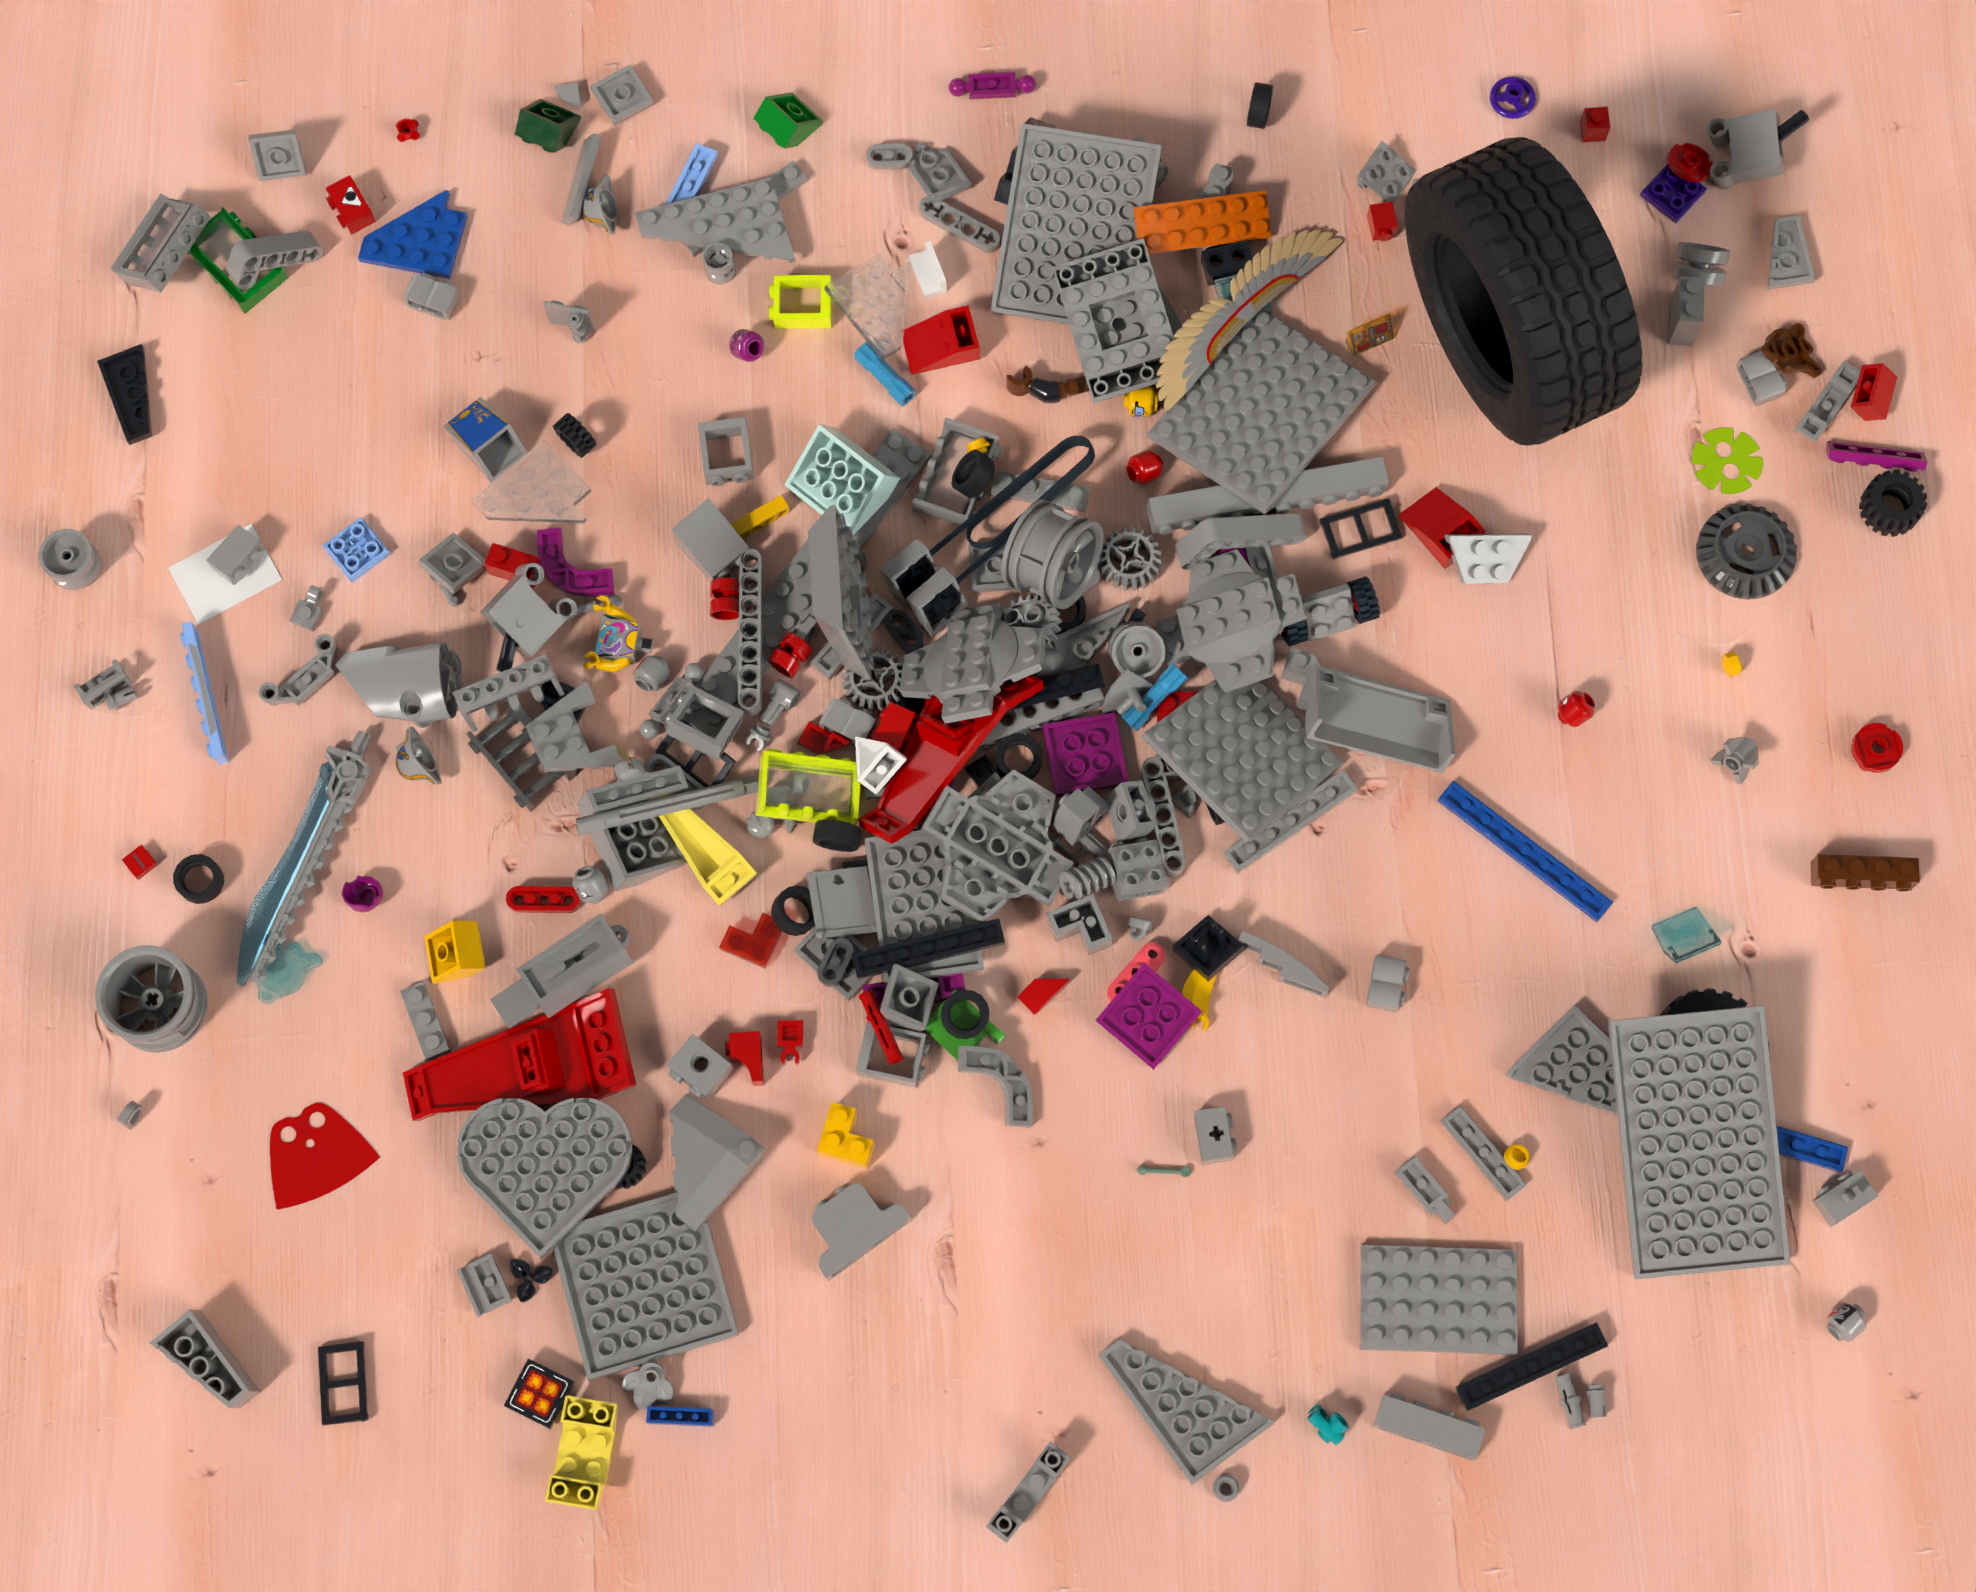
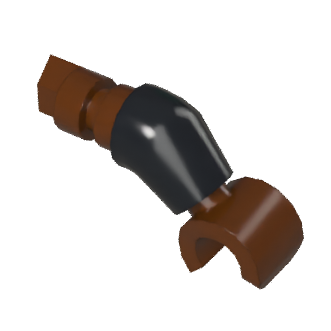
[1006,365,1089,403]

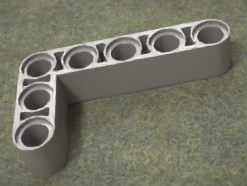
[1175,514,1307,570]
[1141,755,1185,878]

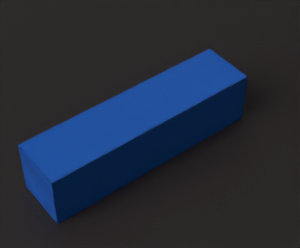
[646,1406,714,1427]

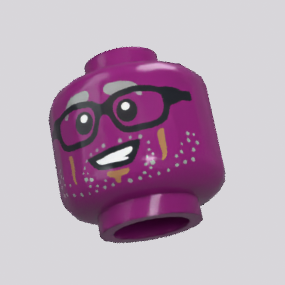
[729,329,764,362]

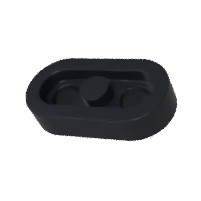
[885,610,924,653]

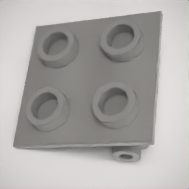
[1357,141,1416,204]
[543,300,596,343]

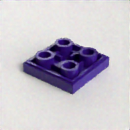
[1640,164,1707,224]

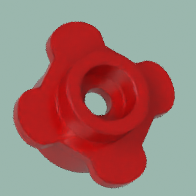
[396,119,420,142]

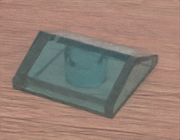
[1652,906,1721,963]

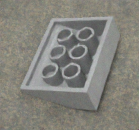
[577,794,688,892]

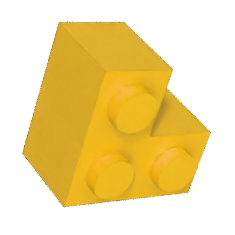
[817,1102,875,1169]

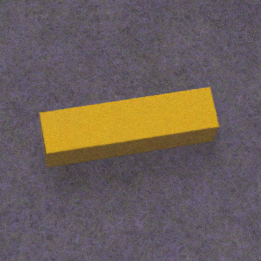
[731,495,790,539]

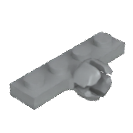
[585,757,688,814]

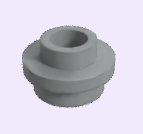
[1213,1475,1239,1502]

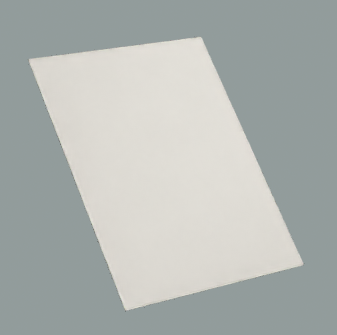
[168,524,282,625]

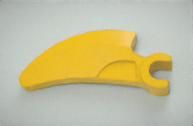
[1181,970,1217,1031]

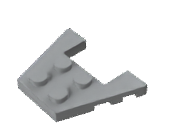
[526,681,621,772]

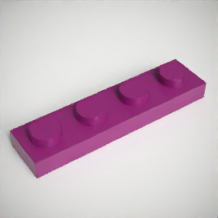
[1825,441,1928,472]

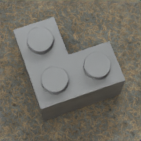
[1051,786,1110,846]
[1046,894,1112,955]

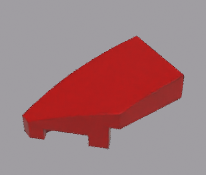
[797,721,850,755]
[1017,978,1071,1015]

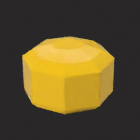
[1721,651,1742,677]

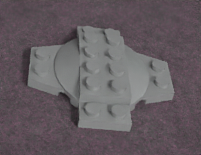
[1156,549,1308,693]
[900,603,1046,724]
[921,769,1074,923]

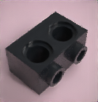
[1201,241,1253,286]

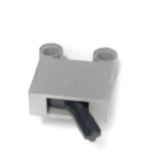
[1706,109,1809,189]
[480,563,577,672]

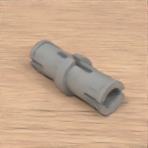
[1554,1373,1586,1429]

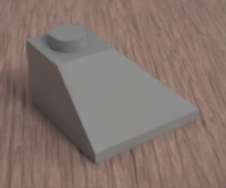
[880,964,939,1032]

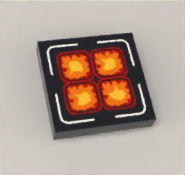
[504,1358,575,1429]

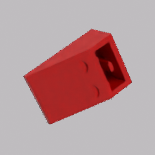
[900,305,980,375]
[1399,487,1486,569]

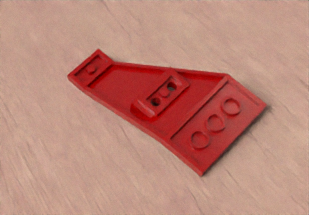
[858,675,1044,844]

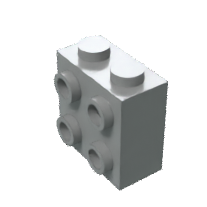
[1104,838,1169,902]

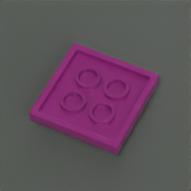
[1043,713,1128,797]
[1095,963,1202,1070]

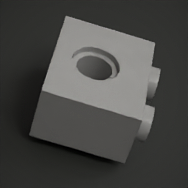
[1104,780,1158,843]
[667,1033,734,1100]

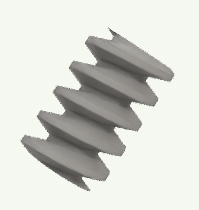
[1059,857,1116,900]

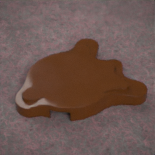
[1761,323,1822,378]

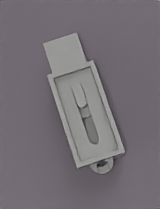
[490,914,633,1028]

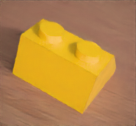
[424,920,485,984]

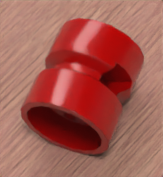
[710,578,739,620]
[767,632,813,679]

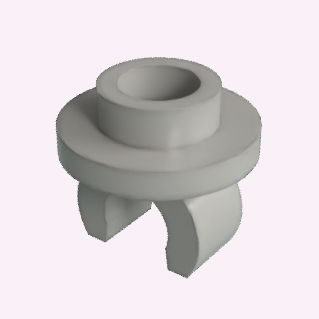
[746,724,773,751]

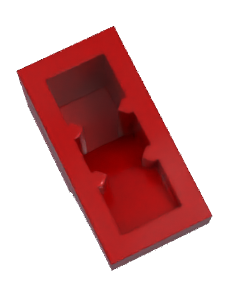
[725,1031,764,1086]

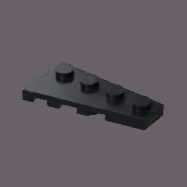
[97,344,152,445]

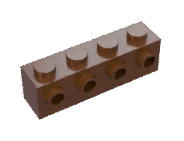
[1810,854,1920,892]

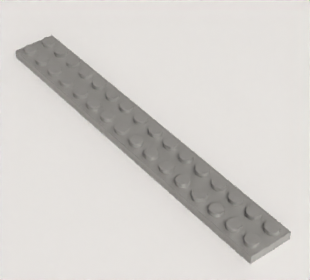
[664,428,932,756]

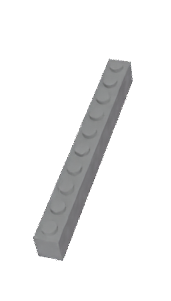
[1146,457,1389,535]

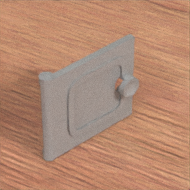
[806,866,877,939]

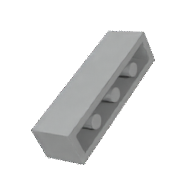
[1373,1392,1485,1461]

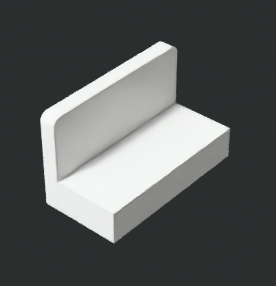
[908,240,947,300]

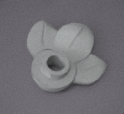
[622,1361,673,1410]

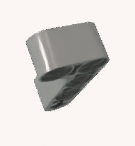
[226,231,323,289]

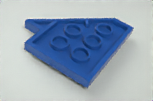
[358,190,468,279]

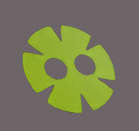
[1692,428,1763,494]

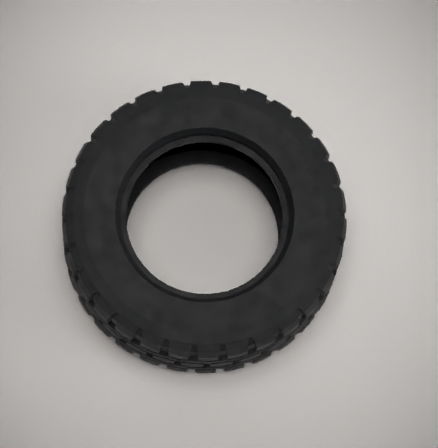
[1405,137,1642,446]

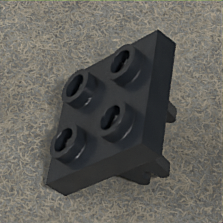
[1173,915,1244,981]

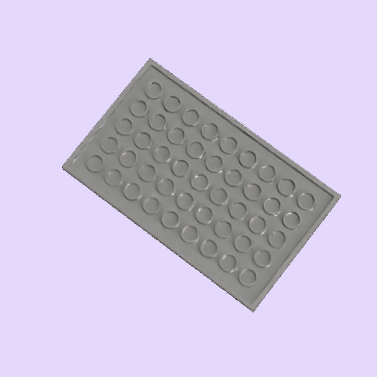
[1608,1005,1790,1279]

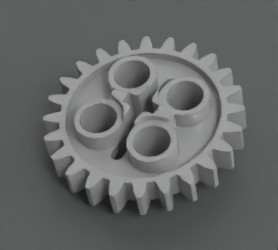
[1002,594,1062,656]

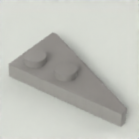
[1051,603,1130,671]

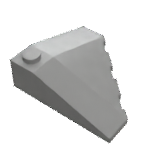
[669,1094,765,1232]

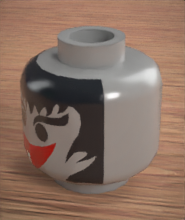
[1826,1303,1866,1342]

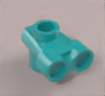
[1307,1403,1349,1445]

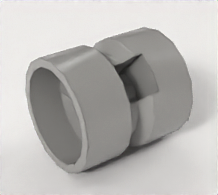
[702,242,736,285]

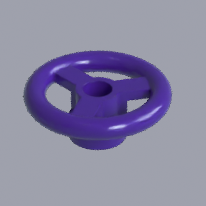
[1490,77,1536,119]

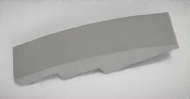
[1238,931,1329,998]

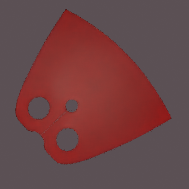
[270,1102,380,1210]

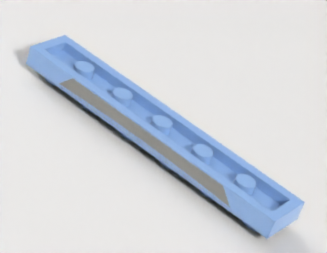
[180,621,229,765]

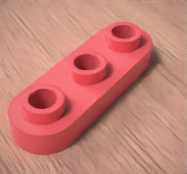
[1107,942,1165,1002]

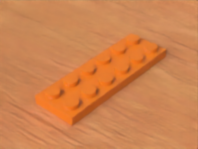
[1133,190,1271,254]

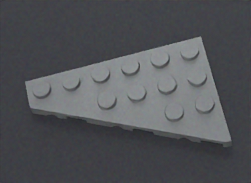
[635,177,795,263]
[1505,1005,1617,1115]
[1098,1339,1274,1485]

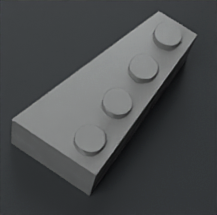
[150,1309,260,1408]

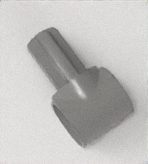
[760,679,801,726]

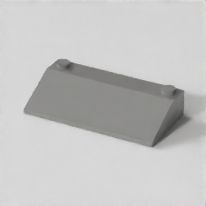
[1305,664,1456,773]

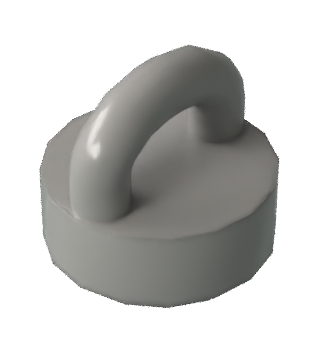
[1127,916,1153,941]

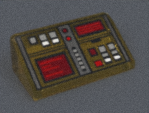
[1345,314,1395,356]

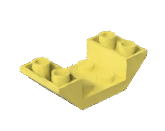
[545,1396,618,1510]

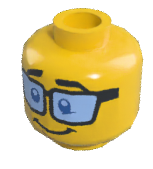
[1124,386,1158,417]

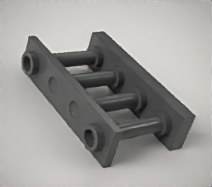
[466,701,577,812]

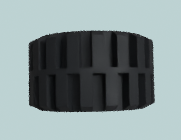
[1859,470,1927,537]

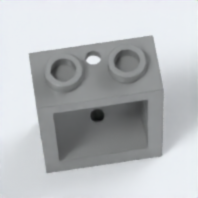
[698,417,754,486]
[665,685,744,760]
[856,1022,931,1088]

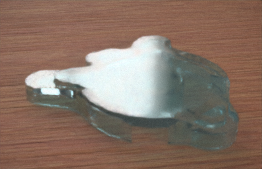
[255,931,323,1005]

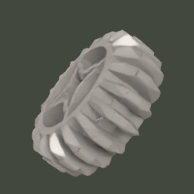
[1098,526,1162,591]
[842,647,903,712]

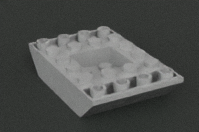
[1052,238,1174,404]
[808,505,874,680]

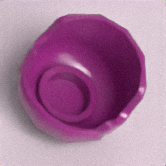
[341,875,383,913]

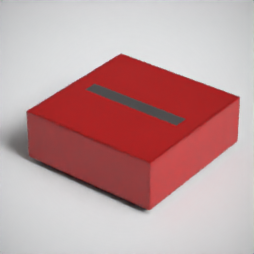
[121,844,158,880]

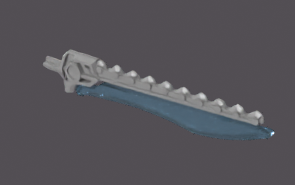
[237,731,372,987]

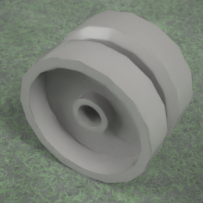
[1672,242,1730,285]
[38,529,101,590]
[1108,621,1165,678]

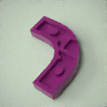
[537,528,615,597]

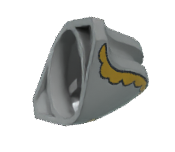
[581,174,617,235]
[396,727,442,784]

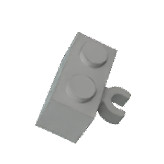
[1813,1171,1878,1227]

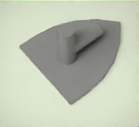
[1103,669,1154,716]

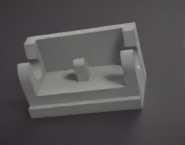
[74,659,133,710]

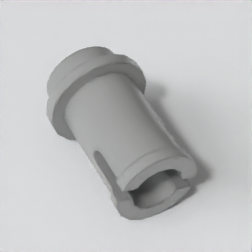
[104,685,138,711]
[1586,1385,1607,1417]

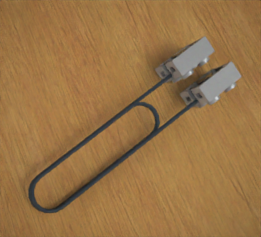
[880,436,1095,637]

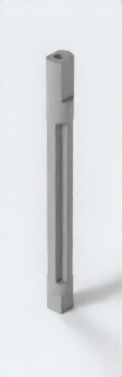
[575,776,758,835]

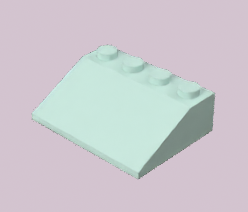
[784,424,900,535]

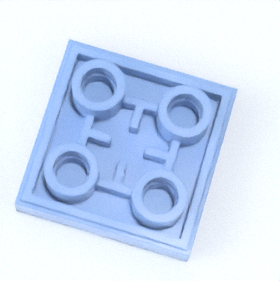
[322,517,391,583]

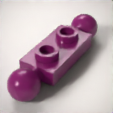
[948,72,1036,99]

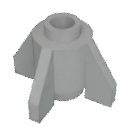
[1711,737,1759,784]

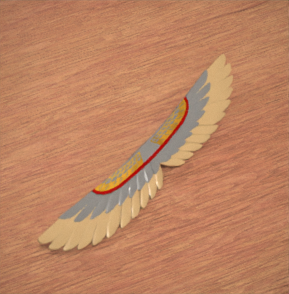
[1156,230,1343,411]

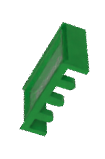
[187,207,288,314]

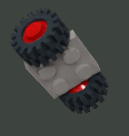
[1281,576,1380,646]

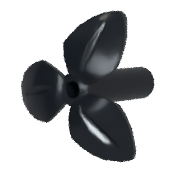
[510,1259,554,1302]

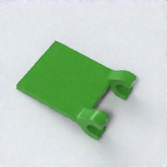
[925,990,1006,1074]

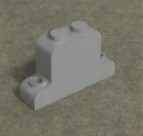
[812,1183,912,1281]

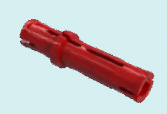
[858,990,904,1065]

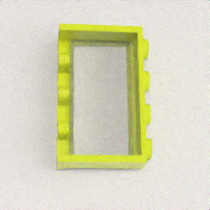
[755,749,860,824]

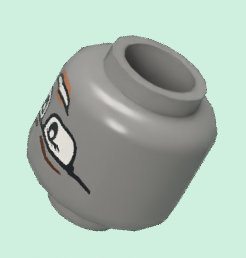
[572,866,609,904]

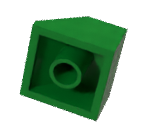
[753,92,823,149]

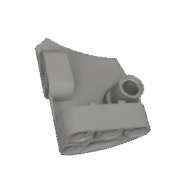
[336,642,461,728]

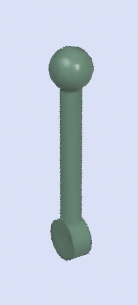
[1137,1165,1191,1177]

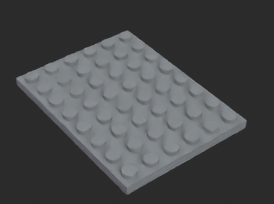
[990,123,1162,331]
[1147,309,1376,514]

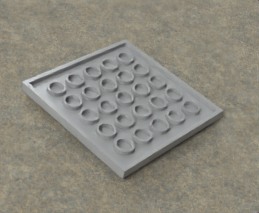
[1142,679,1344,843]
[553,1192,739,1381]

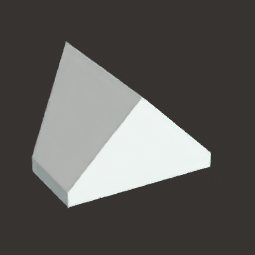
[855,736,907,794]

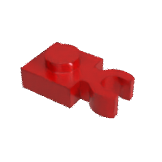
[777,1020,803,1065]

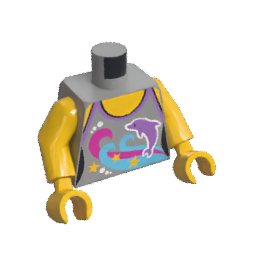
[584,595,654,673]

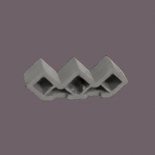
[1281,647,1335,746]

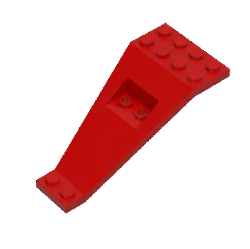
[403,988,637,1121]

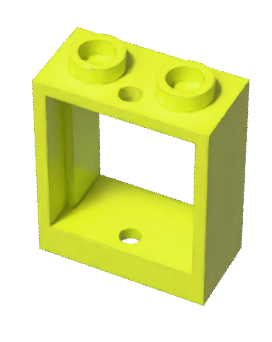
[769,275,832,329]

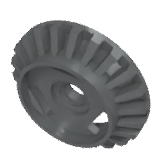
[1696,503,1797,600]

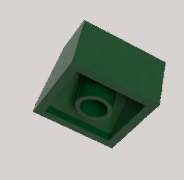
[514,99,581,153]

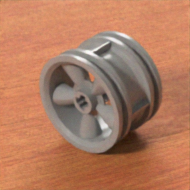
[1001,499,1104,609]
[95,945,208,1053]

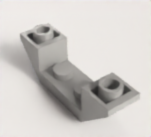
[986,1441,1071,1543]

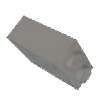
[1668,276,1705,346]

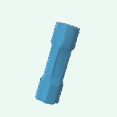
[854,342,916,406]
[1122,663,1188,731]

